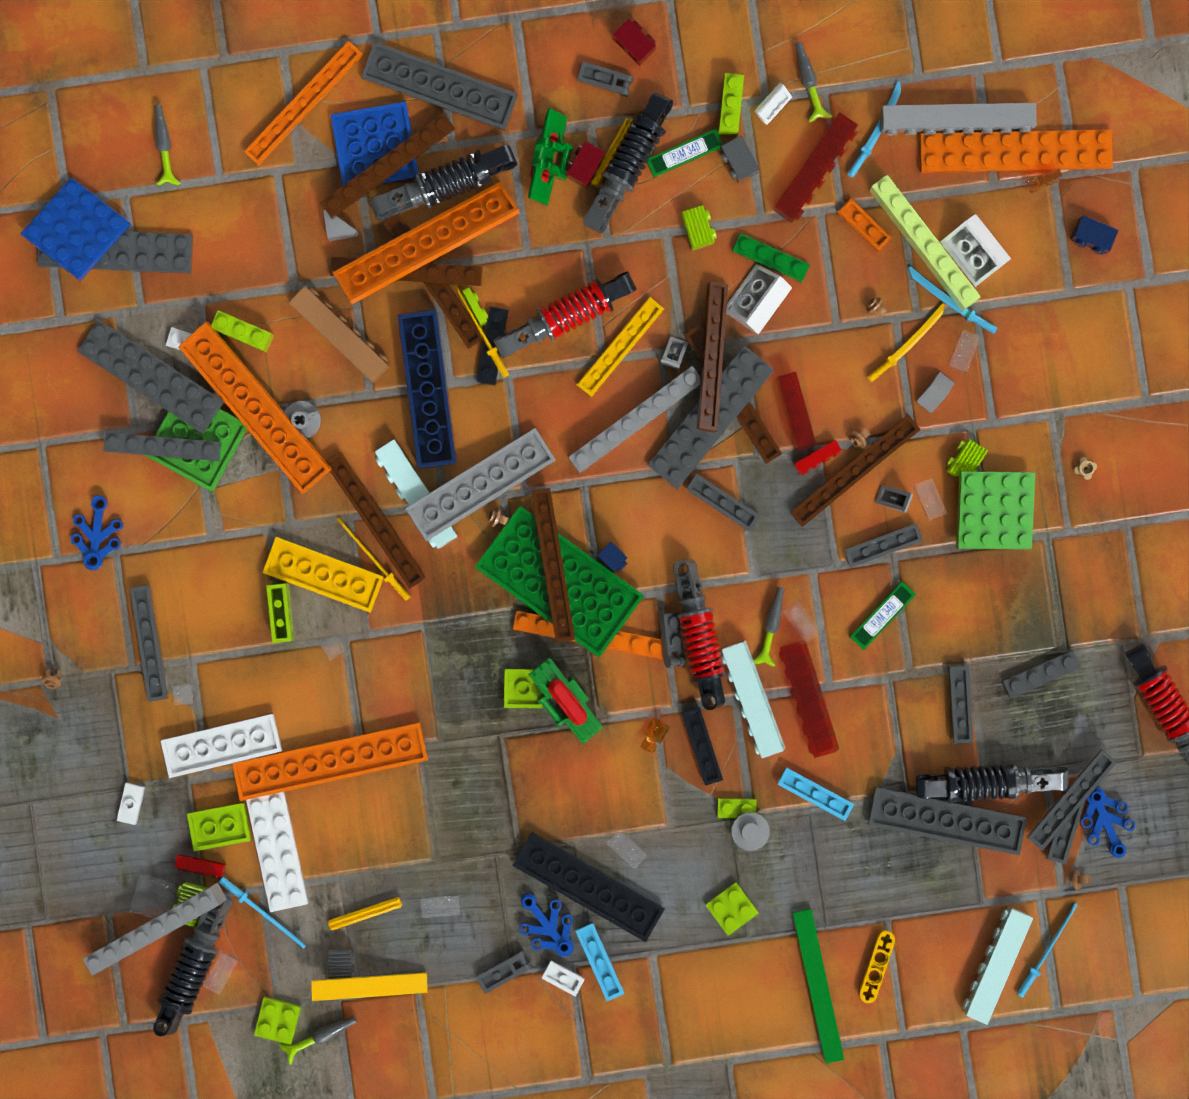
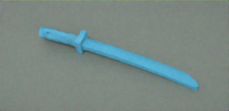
[847,82,901,178]
[909,266,997,334]
[218,877,306,948]
[1017,903,1078,998]

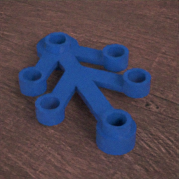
[70,496,124,570]
[1080,787,1136,858]
[519,893,574,957]

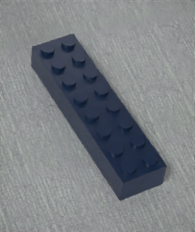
[398,310,458,469]

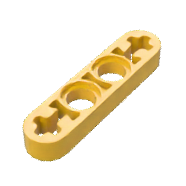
[859,930,895,1003]

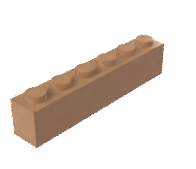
[289,286,390,383]

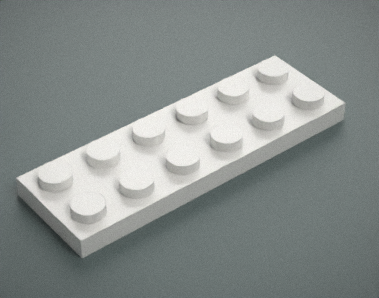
[161,714,283,778]
[246,791,309,912]

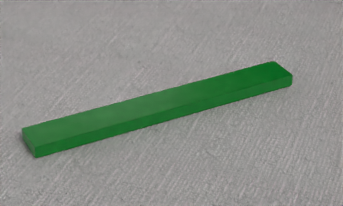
[792,908,845,1064]

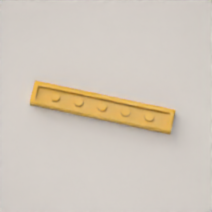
[577,297,664,397]
[311,972,427,1001]

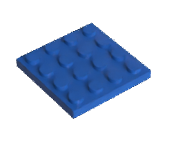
[331,102,419,186]
[21,177,131,281]

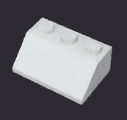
[940,214,1011,287]
[726,264,792,334]

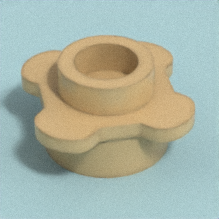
[1074,457,1097,480]

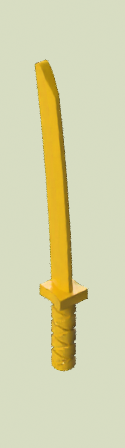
[453,284,510,379]
[867,303,945,383]
[337,517,411,601]

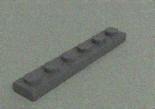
[103,432,221,462]
[130,585,168,702]
[1027,749,1117,850]

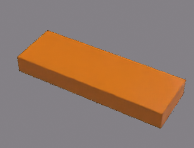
[837,198,892,252]

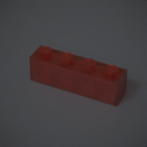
[776,372,817,452]

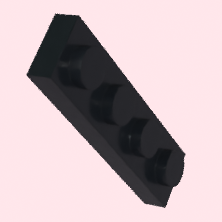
[477,307,509,386]
[681,707,723,786]

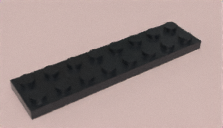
[512,832,665,942]

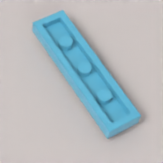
[777,767,854,821]
[575,922,624,1001]

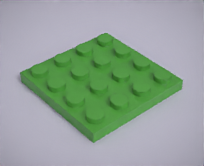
[145,409,248,492]
[956,471,1035,549]

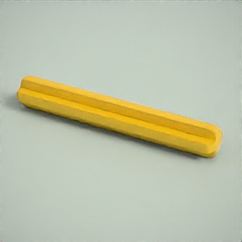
[591,118,632,188]
[328,897,402,930]

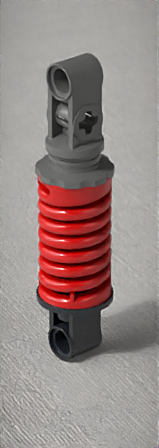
[493,271,637,358]
[673,559,727,710]
[1125,643,1189,760]

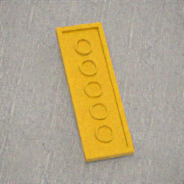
[262,537,384,613]

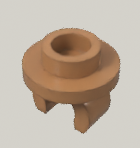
[866,297,887,317]
[850,428,870,448]
[488,508,509,527]
[42,668,62,689]
[1070,870,1091,890]

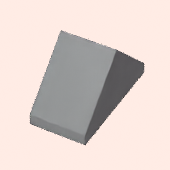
[323,210,359,241]
[660,336,688,370]
[916,372,955,413]
[875,485,913,513]

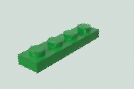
[732,233,810,283]

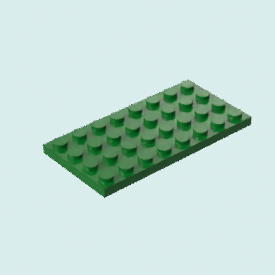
[475,506,644,658]

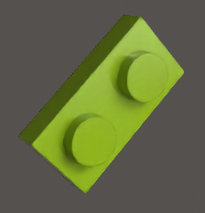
[462,288,488,327]
[717,798,756,818]

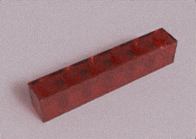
[773,112,858,223]
[779,639,840,758]

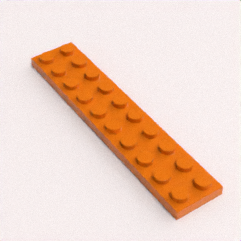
[920,129,1113,173]
[333,182,520,304]
[178,322,332,494]
[232,722,428,801]

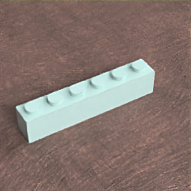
[375,440,458,549]
[721,640,786,758]
[962,906,1033,1025]

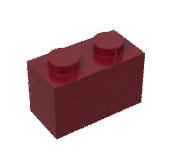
[612,19,656,66]
[566,141,606,189]

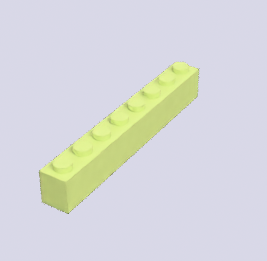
[870,175,981,312]

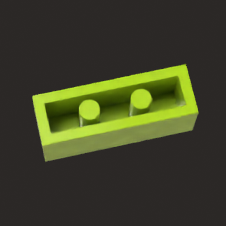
[718,73,744,137]
[211,310,274,353]
[266,583,295,643]

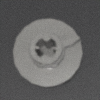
[285,401,321,438]
[731,812,770,851]

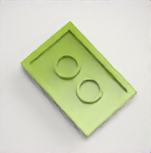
[187,802,252,852]

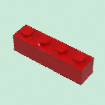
[793,440,841,475]
[175,854,226,878]

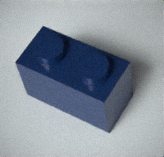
[1070,215,1119,255]
[597,542,628,572]

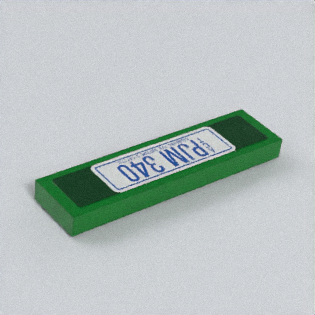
[647,129,723,178]
[850,581,916,650]

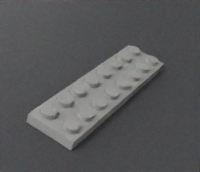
[405,428,556,542]

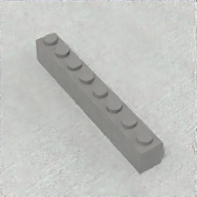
[880,103,1037,136]
[568,366,701,474]
[83,883,227,976]

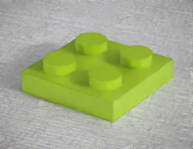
[504,669,543,708]
[705,881,759,936]
[254,997,302,1045]

